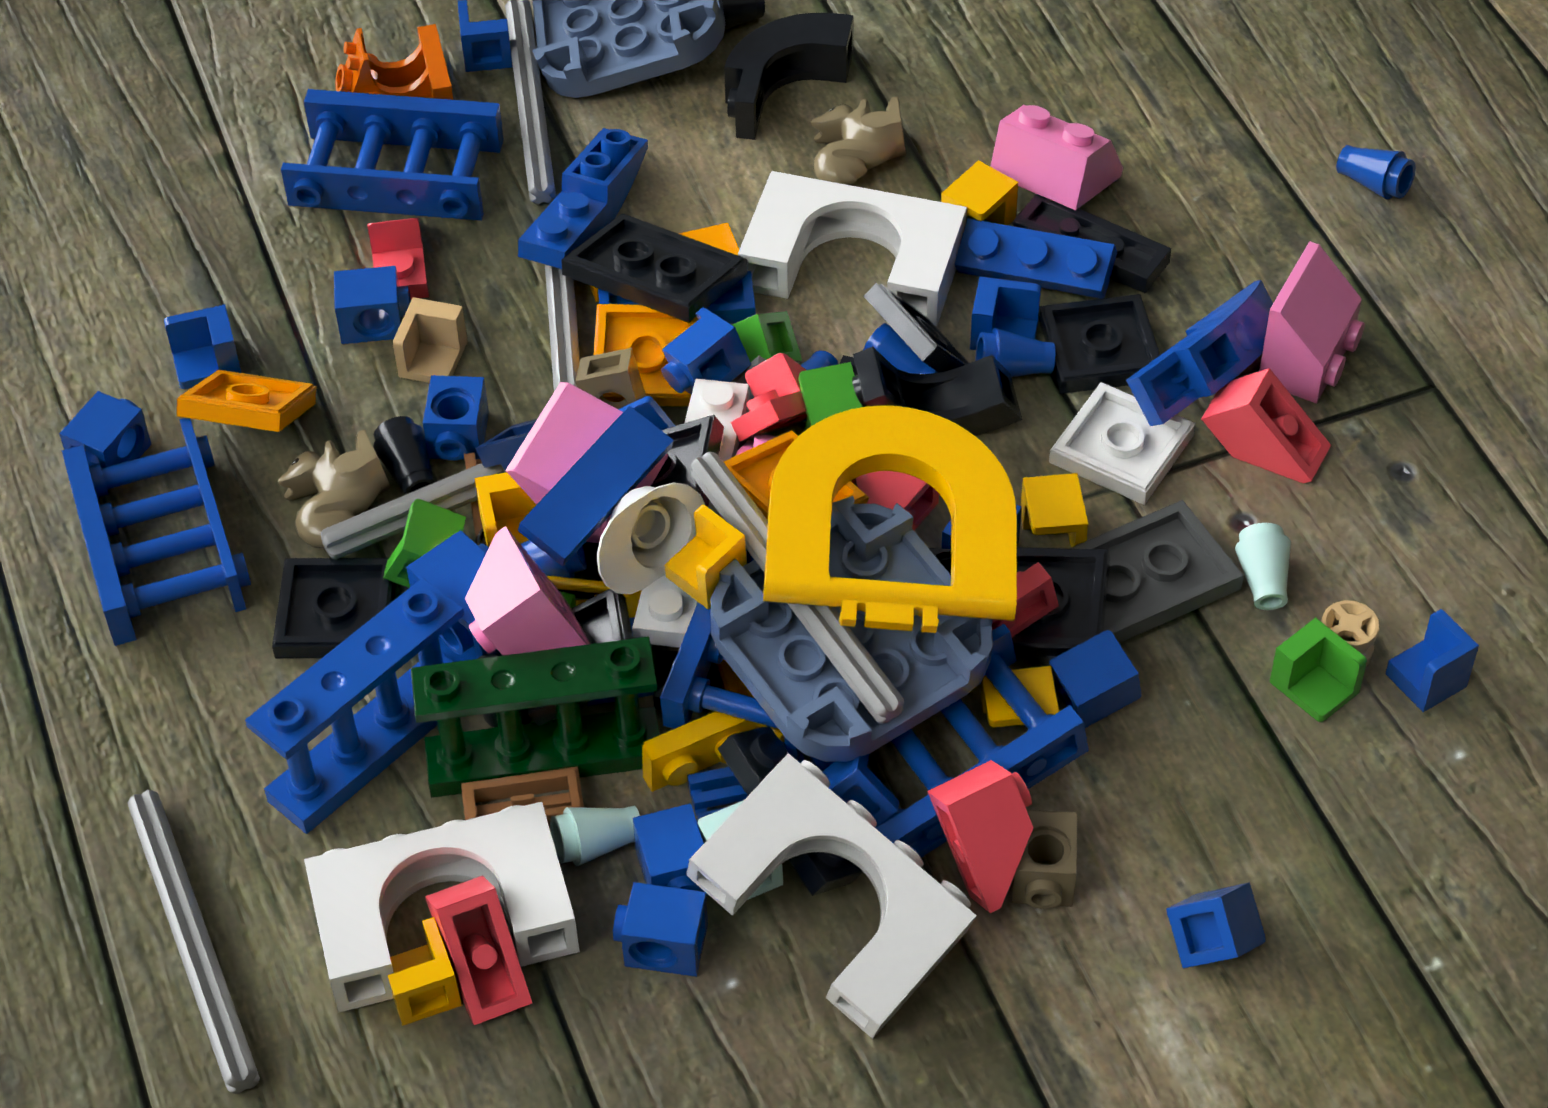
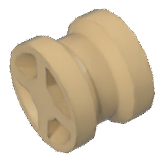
[1321,600,1379,666]

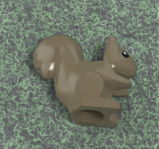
[811,96,906,185]
[278,429,391,548]

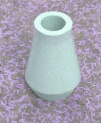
[1235,523,1291,610]
[550,806,640,866]

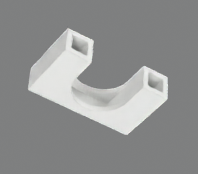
[738,171,967,327]
[686,753,977,1039]
[304,802,580,1013]

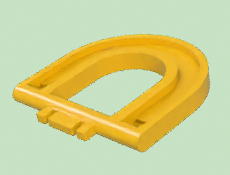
[763,405,1017,633]

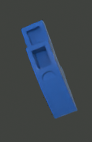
[518,128,648,269]
[1126,280,1273,426]

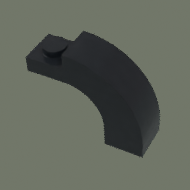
[724,13,854,140]
[852,346,1022,436]

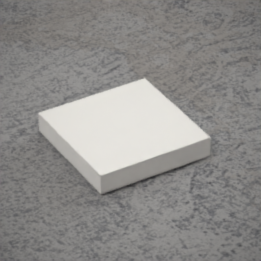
[1049,382,1196,505]

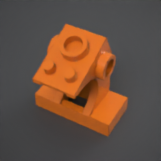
[335,24,454,100]

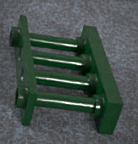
[411,636,659,798]

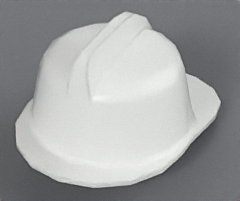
[597,482,705,594]

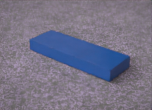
[518,405,674,567]

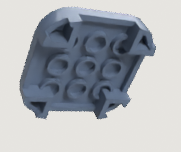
[532,0,725,98]
[710,496,993,762]

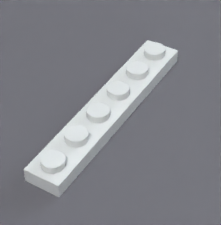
[632,378,749,648]

